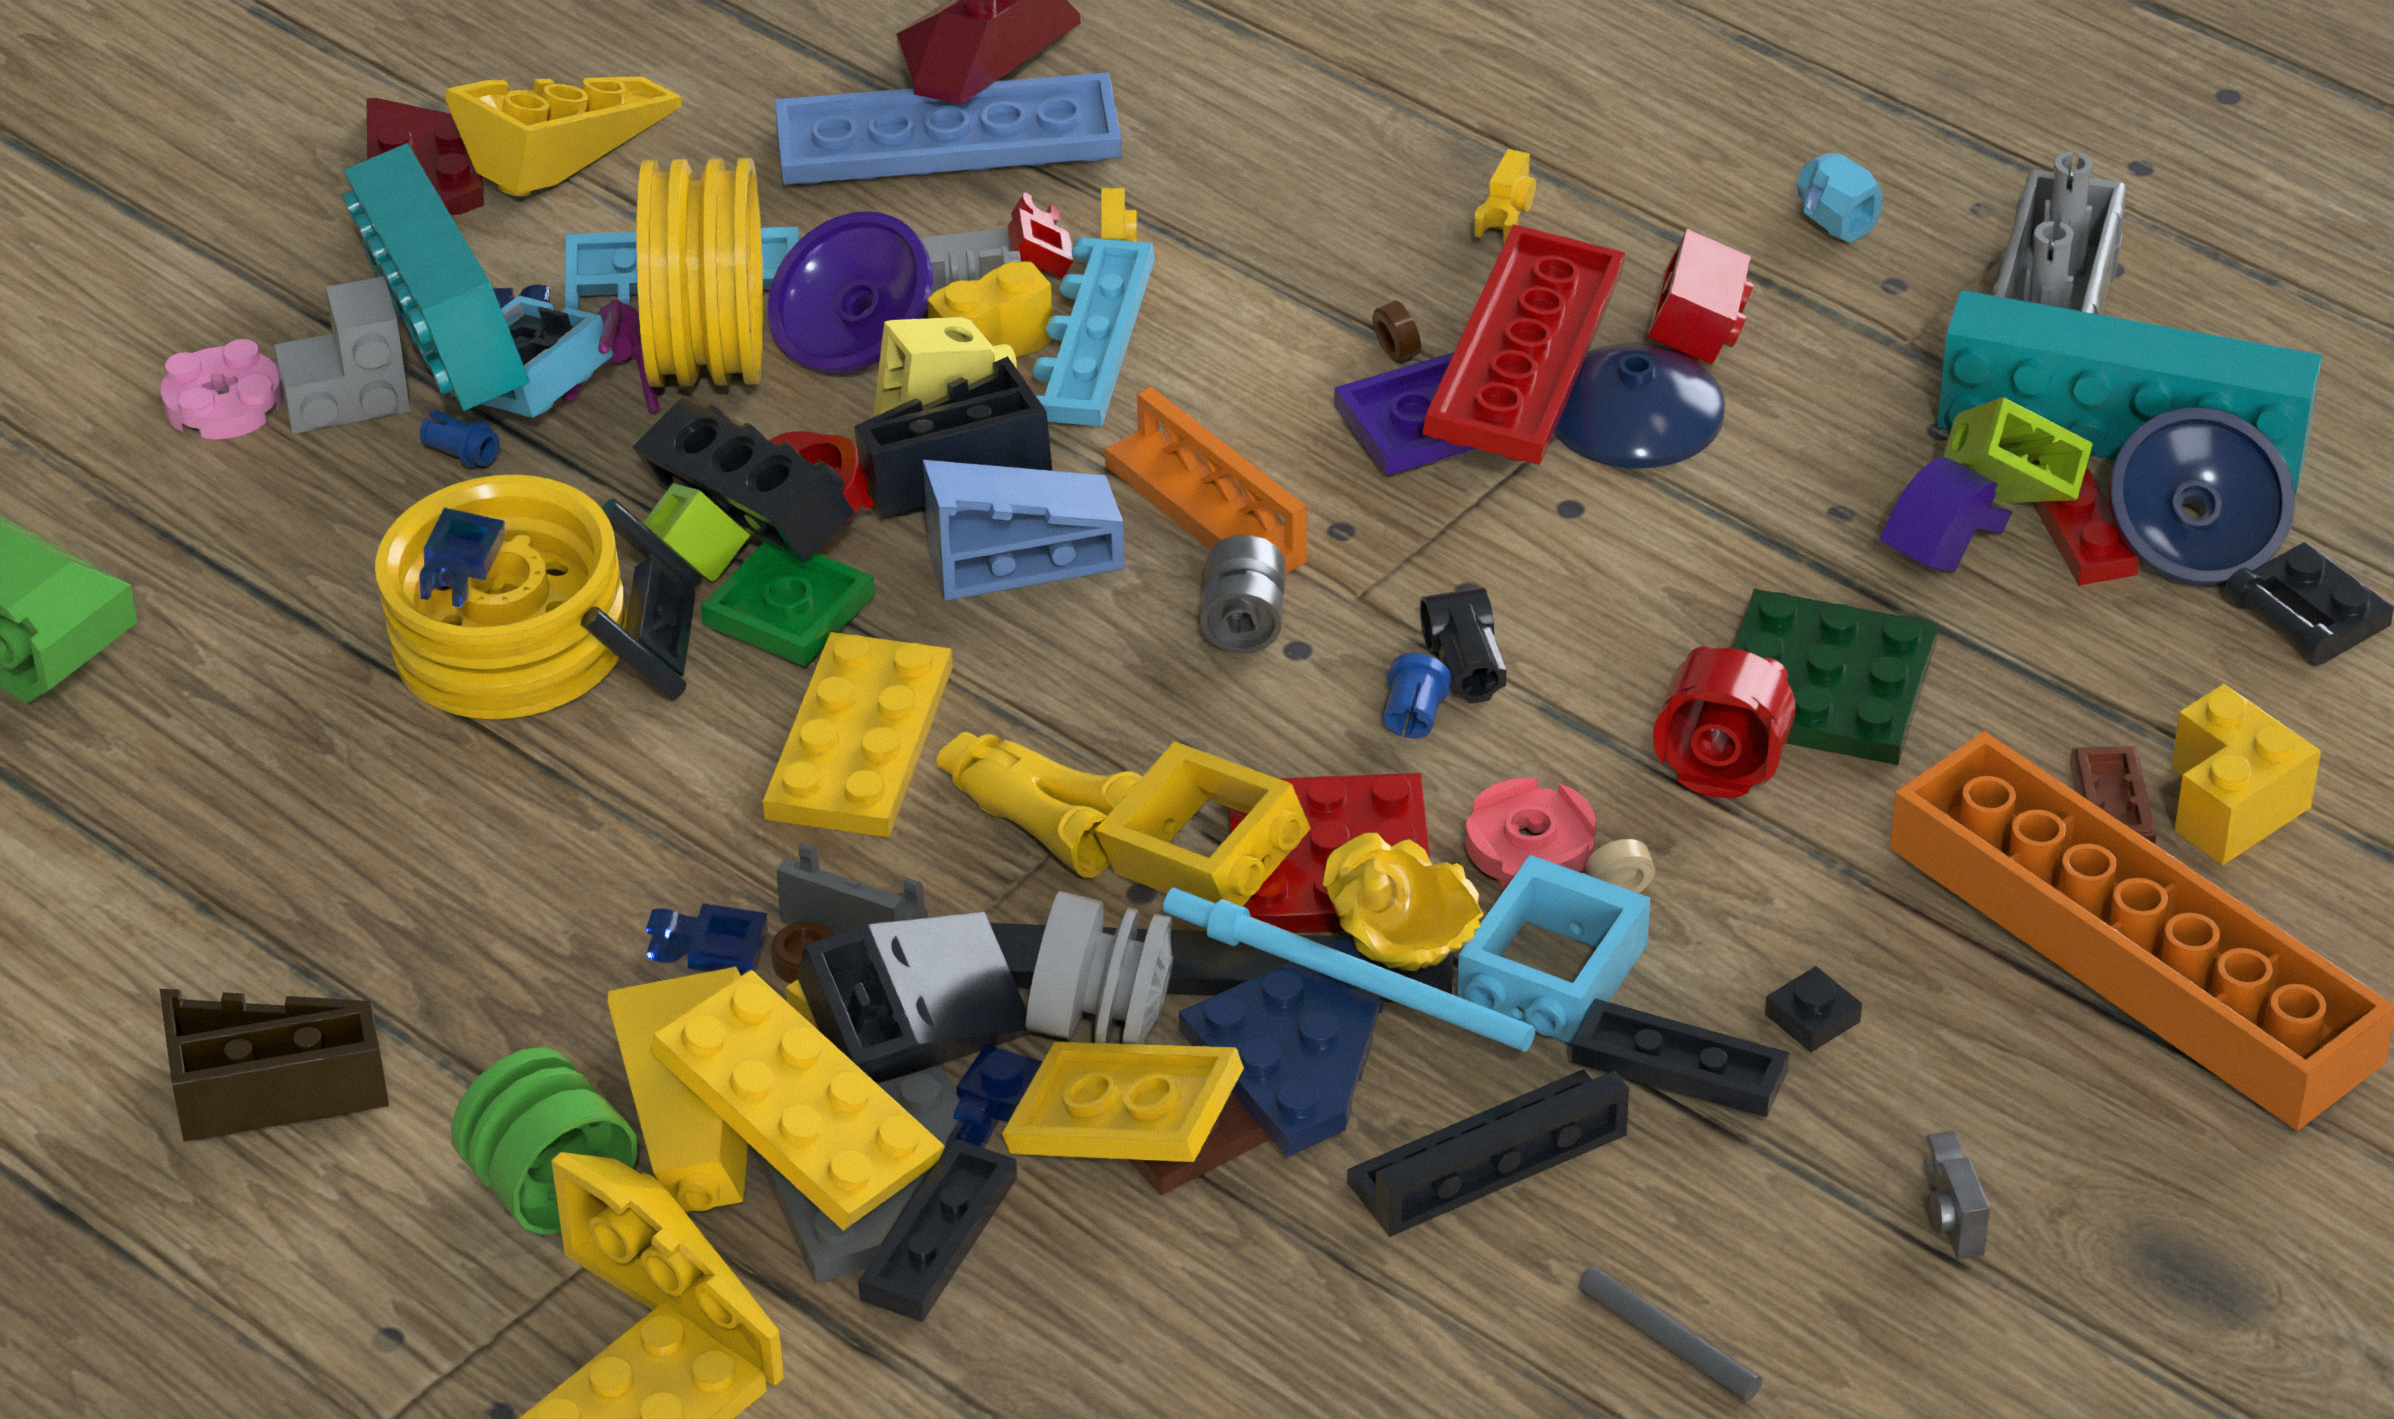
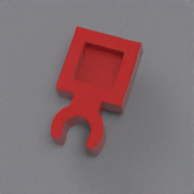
[1008,192,1074,279]

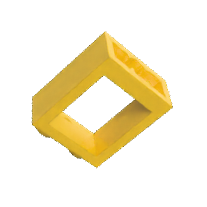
[1095,741,1311,907]

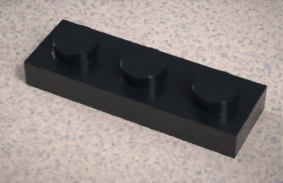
[1572,998,1790,1118]
[858,1138,1017,1322]

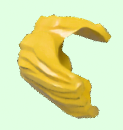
[1323,833,1483,971]

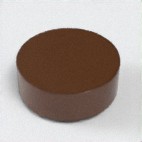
[1372,300,1422,363]
[771,922,835,984]

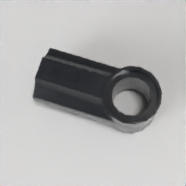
[1420,587,1507,703]

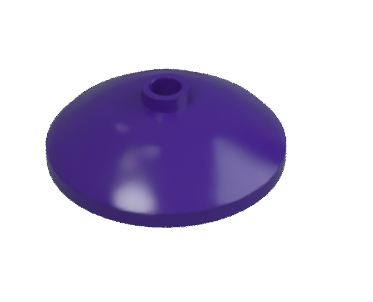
[767,211,933,374]

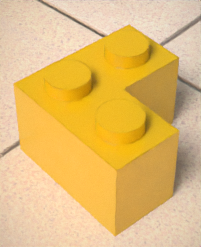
[2171,684,2321,866]

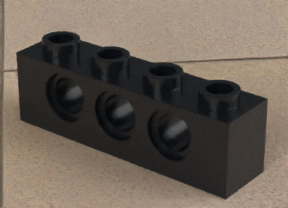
[632,397,854,564]

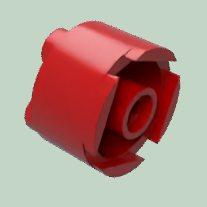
[1653,646,1795,798]

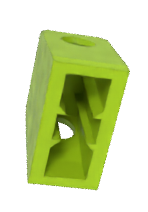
[1944,397,2093,503]

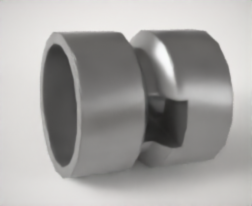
[1200,535,1286,653]

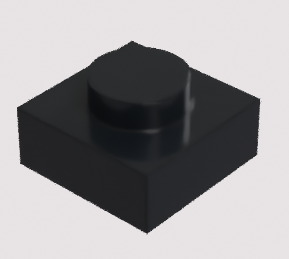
[1765,966,1862,1052]

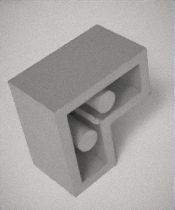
[274,276,410,434]

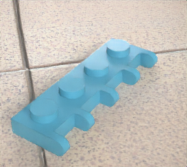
[565,227,799,310]
[1032,237,1155,427]

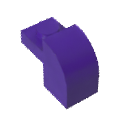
[1879,457,2012,572]

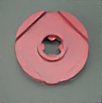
[1465,777,1596,891]

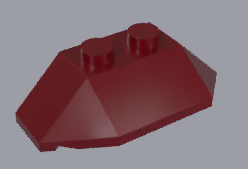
[896,0,1081,105]

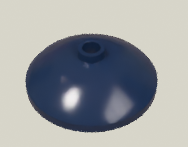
[1553,343,1725,469]
[2108,407,2295,586]

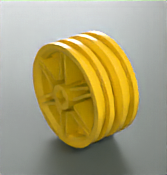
[636,158,764,387]
[375,475,627,719]

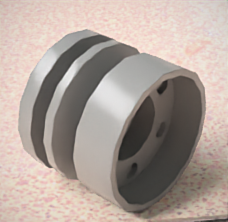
[1026,891,1173,1044]

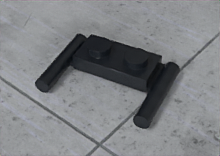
[580,499,702,701]

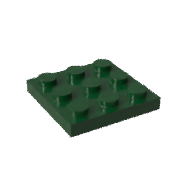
[1733,589,1939,765]

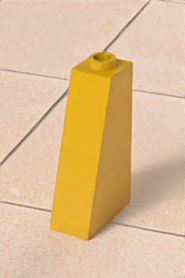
[607,967,748,1212]

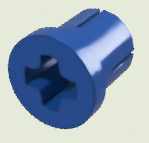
[1383,653,1452,739]

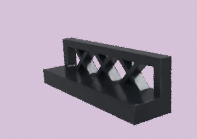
[1347,1069,1629,1237]

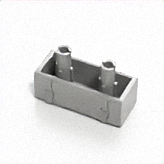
[1991,151,2126,315]

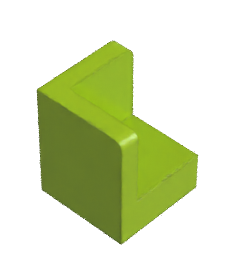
[643,483,750,581]

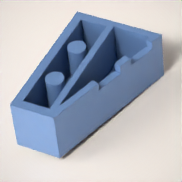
[923,460,1125,601]

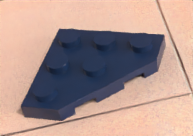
[1179,935,1386,1157]

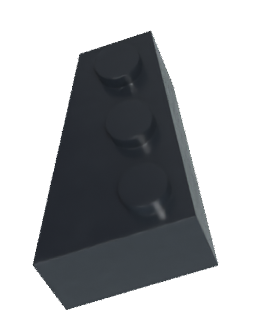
[854,356,1053,517]

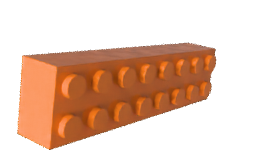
[1890,731,2394,1131]

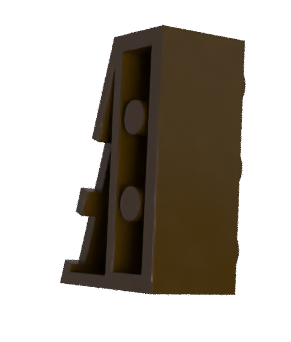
[159,988,389,1142]

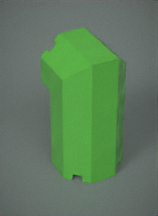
[0,515,138,704]

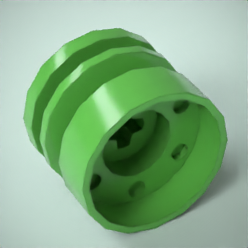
[451,1047,637,1235]

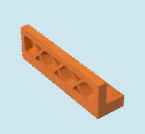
[1105,386,1307,574]

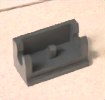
[776,843,928,935]

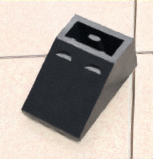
[797,912,1034,1083]

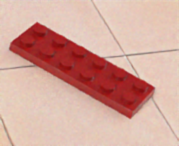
[1423,224,1626,465]

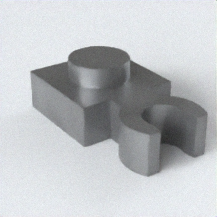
[1924,1130,1990,1260]

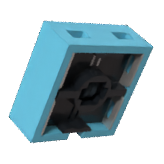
[450,296,614,418]

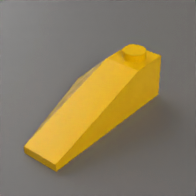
[445,76,683,196]
[551,1152,784,1386]

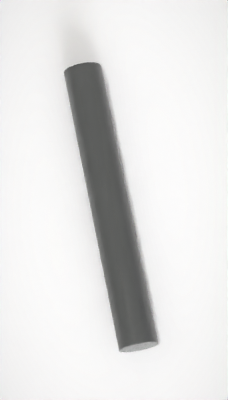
[1579,1266,1762,1401]

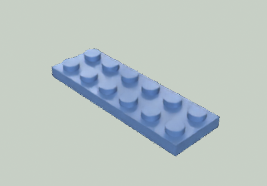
[775,72,1122,185]

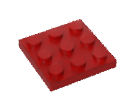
[1228,773,1430,933]

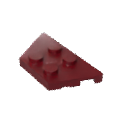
[367,98,484,215]

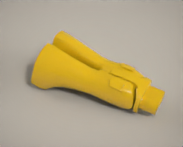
[936,732,1142,878]

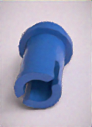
[420,410,499,469]

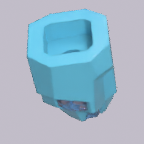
[1796,153,1883,243]

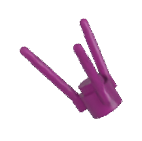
[563,300,659,414]

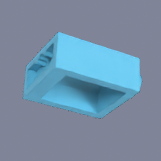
[1458,855,1650,1045]

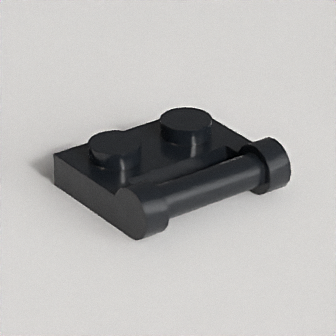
[2223,542,2394,665]

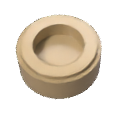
[1586,839,1655,893]

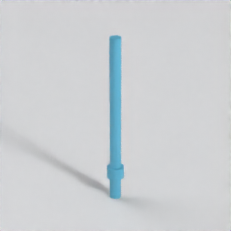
[1163,887,1535,1052]

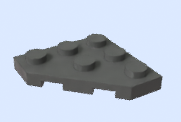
[752,1065,966,1284]

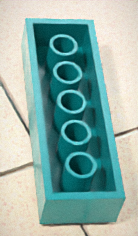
[342,143,531,411]
[1937,290,2323,493]

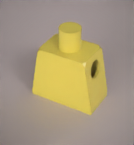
[873,317,1017,417]

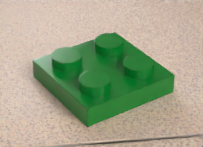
[700,543,875,666]

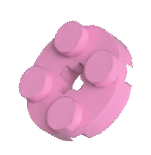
[160,339,283,440]

